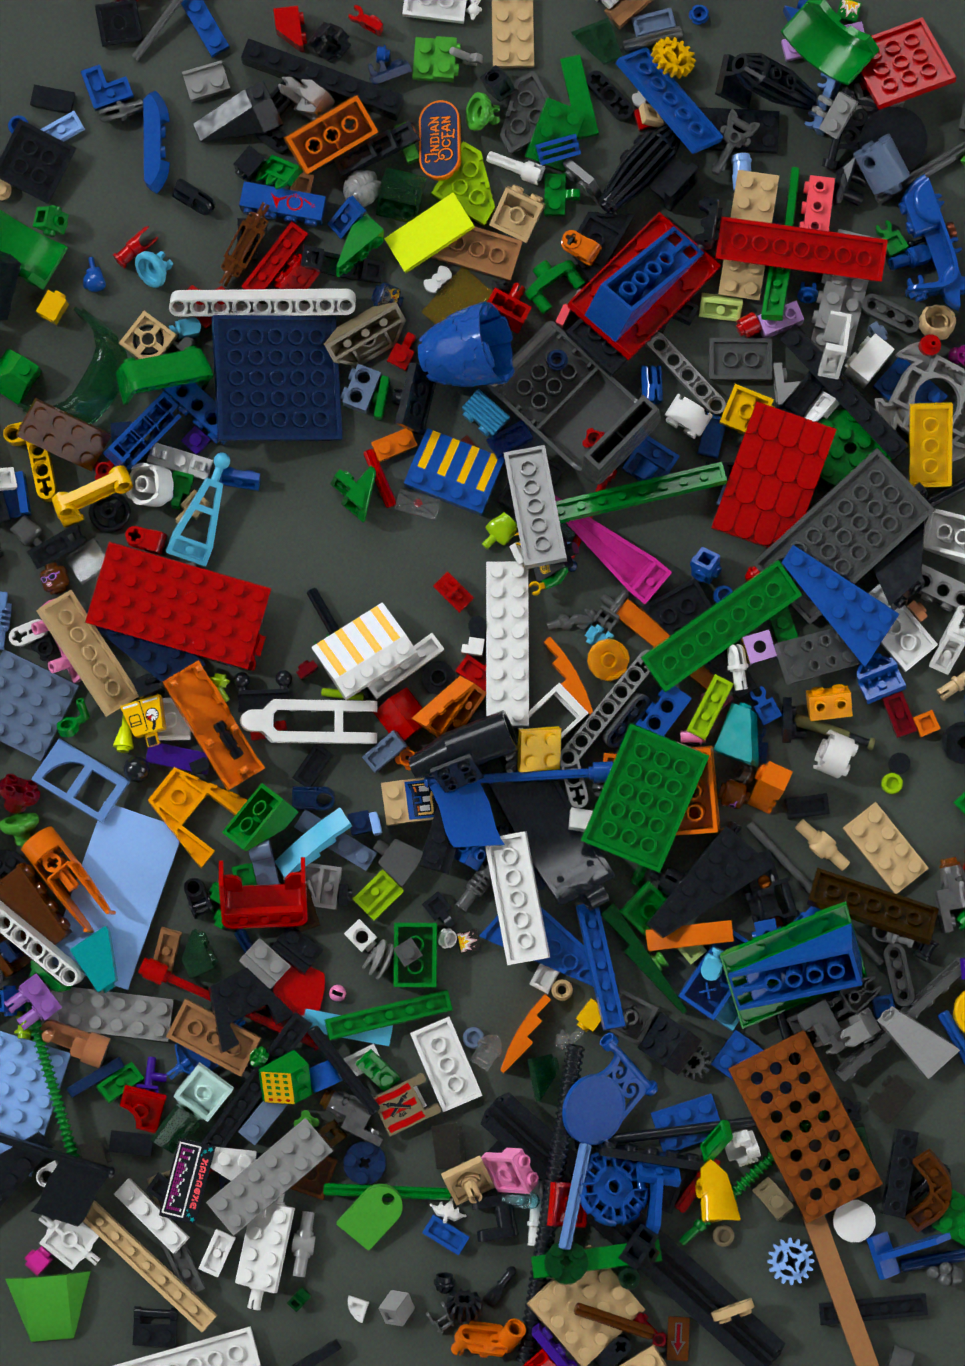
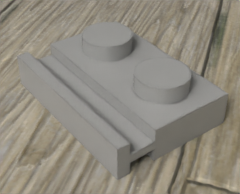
[182,60,230,102]
[238,938,291,989]

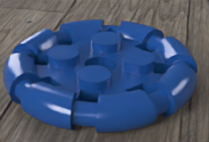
[579,1152,648,1227]

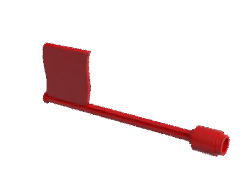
[138,958,325,1051]

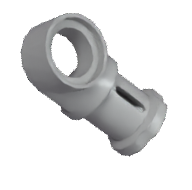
[871,927,914,948]

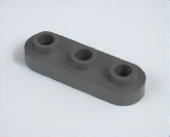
[862,294,920,335]
[602,692,650,748]
[883,943,915,1006]

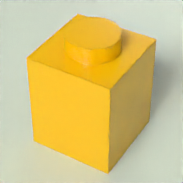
[36,290,69,326]
[575,998,601,1032]

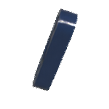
[66,1057,125,1098]

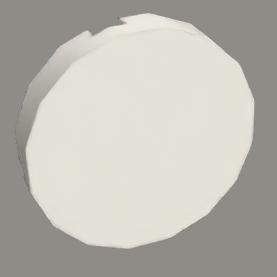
[833,1199,876,1242]

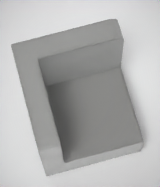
[378,1290,415,1326]

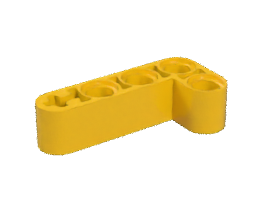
[3,422,58,502]

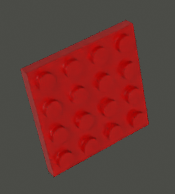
[859,17,956,110]

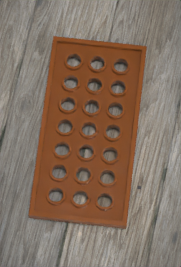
[728,1030,883,1223]

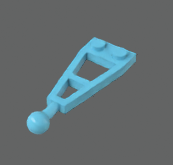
[166,452,231,567]

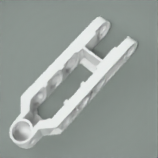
[240,699,377,744]

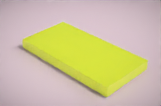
[384,193,475,273]

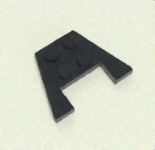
[209,968,293,1054]

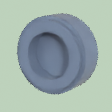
[463,1027,484,1048]

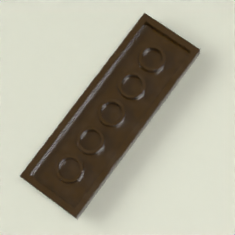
[807,868,939,945]

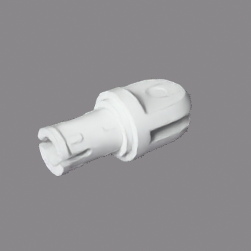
[727,644,749,691]

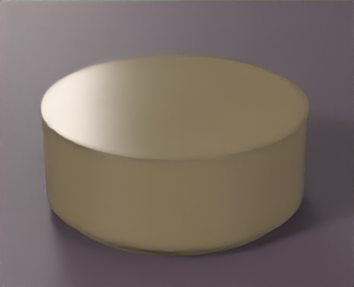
[712,1225,734,1247]

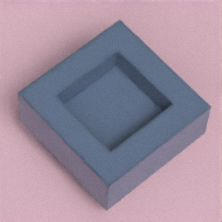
[867,321,888,342]

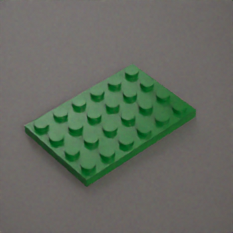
[581,723,709,873]

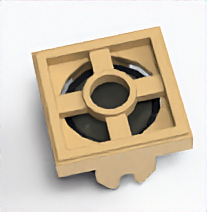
[119,311,178,359]

